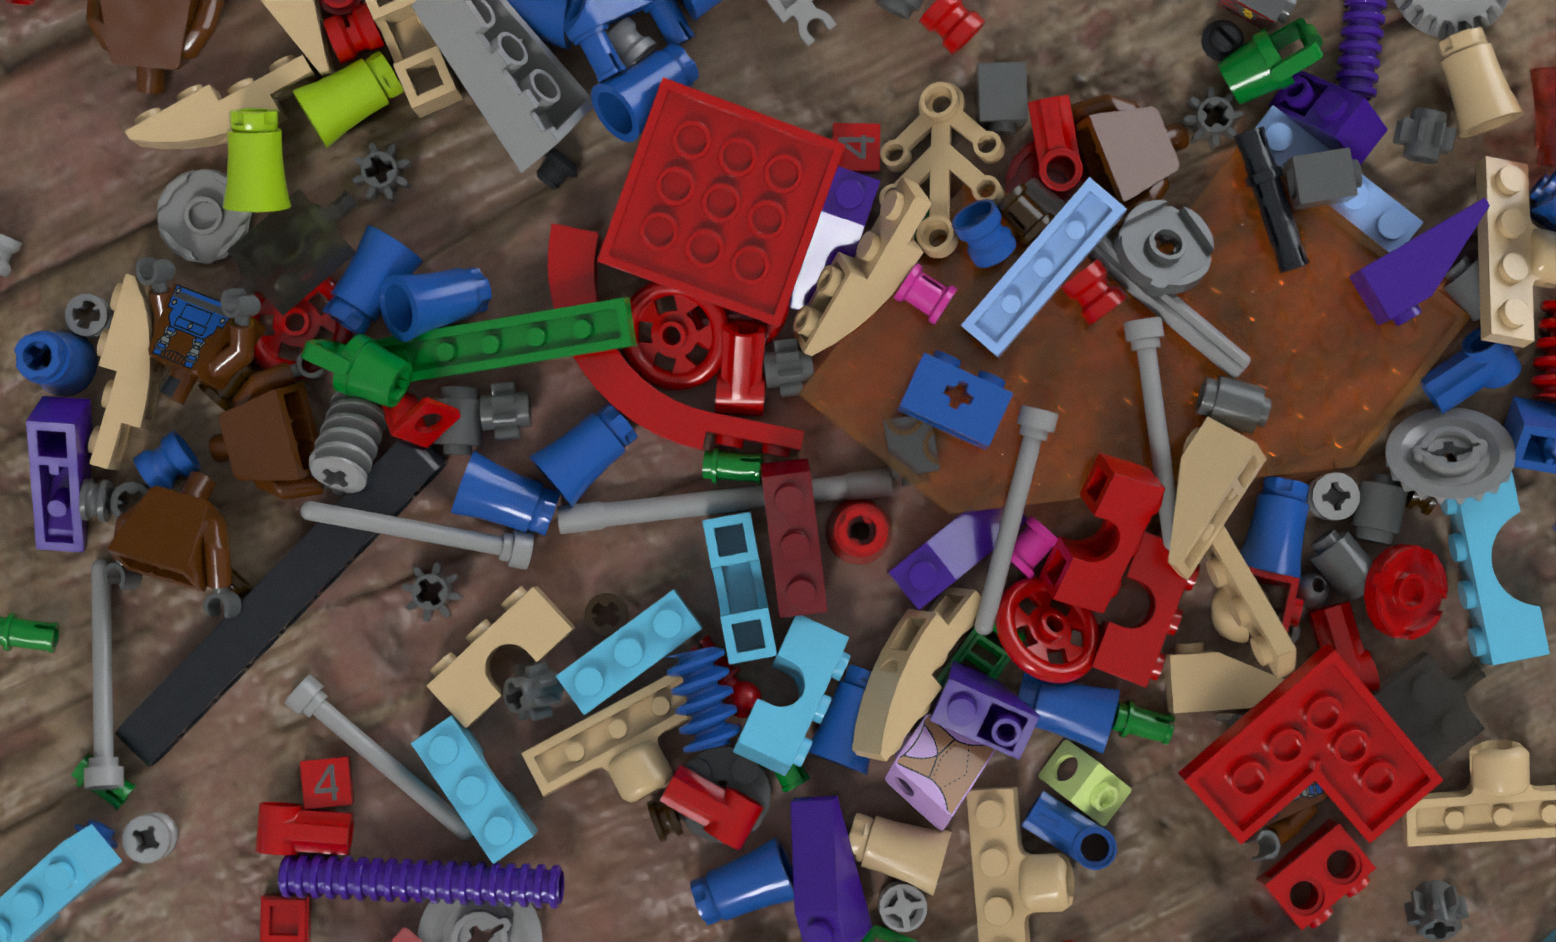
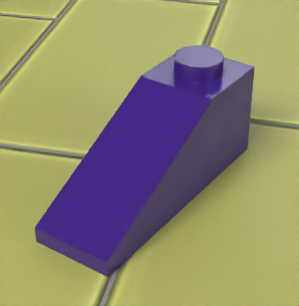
[790,166,880,311]
[1349,197,1490,326]
[26,396,93,553]
[887,483,1027,610]
[791,796,873,942]

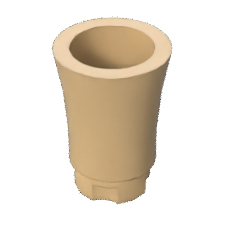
[1437,27,1525,138]
[849,813,952,896]

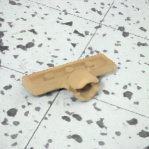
[1476,156,1556,348]
[1205,526,1296,680]
[521,675,691,803]
[1402,740,1556,847]
[967,786,1075,942]

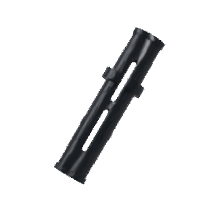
[1234,126,1310,274]

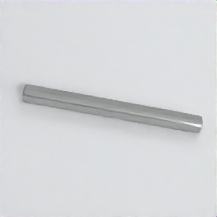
[1025,178,1251,379]

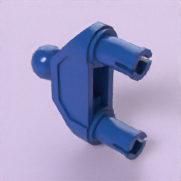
[564,0,696,83]

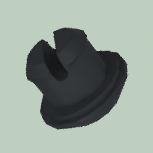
[1201,19,1244,62]
[536,148,578,189]

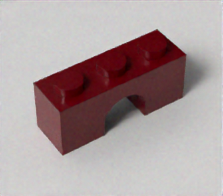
[760,458,828,618]

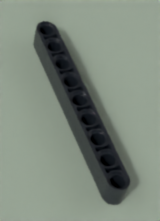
[115,439,448,768]

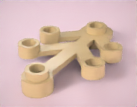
[879,82,1005,258]

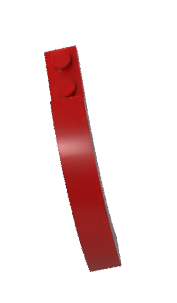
[548,223,805,458]

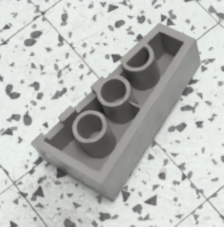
[411,0,593,173]

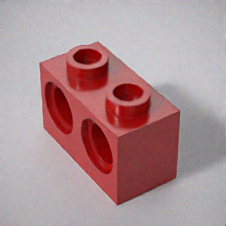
[1256,818,1377,930]

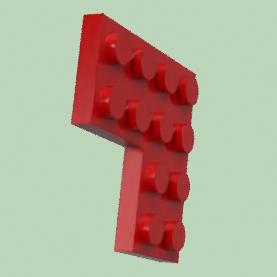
[1178,643,1443,845]

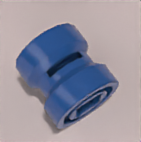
[952,199,1017,268]
[133,430,201,490]

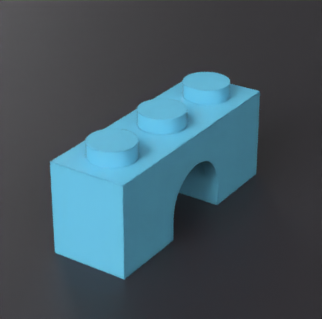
[702,512,777,665]
[556,589,703,715]
[732,615,851,776]
[411,715,539,864]
[0,824,122,942]

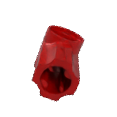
[1028,95,1083,193]
[715,319,766,417]
[1307,601,1380,692]
[660,764,764,850]
[255,802,355,855]

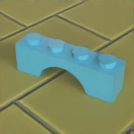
[1440,471,1550,665]

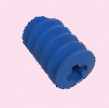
[666,647,742,753]

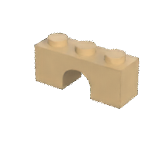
[365,0,463,118]
[427,586,576,728]

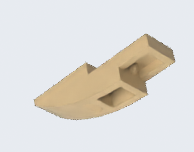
[125,54,320,149]
[792,177,932,356]
[88,274,162,471]
[852,587,981,762]

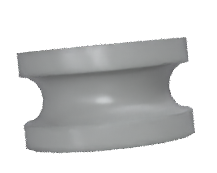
[65,294,113,338]

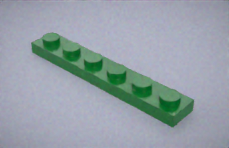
[374,297,637,383]

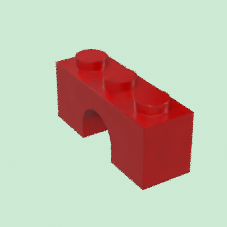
[1039,452,1165,614]
[1091,531,1200,688]

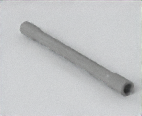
[557,468,893,534]

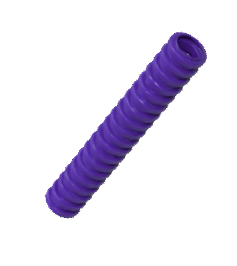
[1335,0,1387,101]
[278,854,565,909]

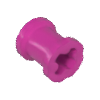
[894,263,958,325]
[1010,516,1058,579]

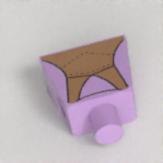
[885,713,996,832]

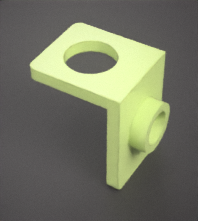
[1038,740,1131,826]

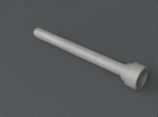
[1123,317,1176,550]
[974,405,1059,635]
[300,501,534,570]
[84,559,124,790]
[284,674,473,840]

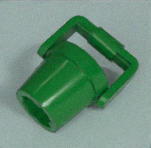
[1217,18,1323,105]
[301,333,413,408]

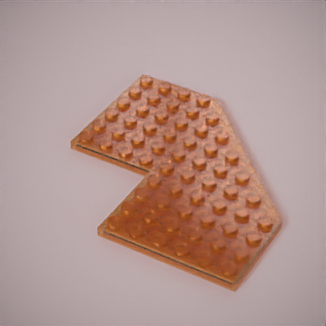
[798,146,1471,514]

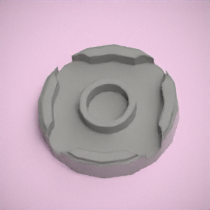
[157,169,254,265]

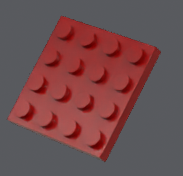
[597,77,845,328]

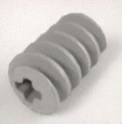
[309,391,387,493]

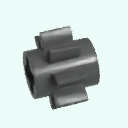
[1181,87,1244,150]
[1393,108,1457,164]
[352,143,412,203]
[764,338,815,397]
[479,381,532,440]
[402,562,464,622]
[503,661,563,721]
[1404,880,1469,941]

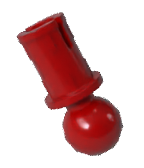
[689,635,762,719]

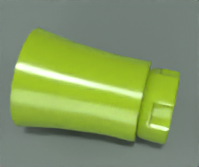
[292,51,404,149]
[223,108,291,212]

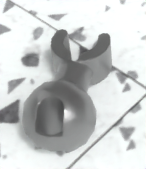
[1276,573,1330,644]

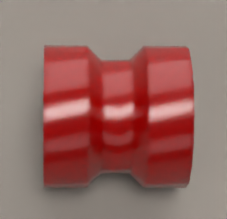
[919,0,986,55]
[323,2,386,64]
[1061,259,1128,326]

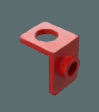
[382,391,461,448]
[1248,566,1304,634]

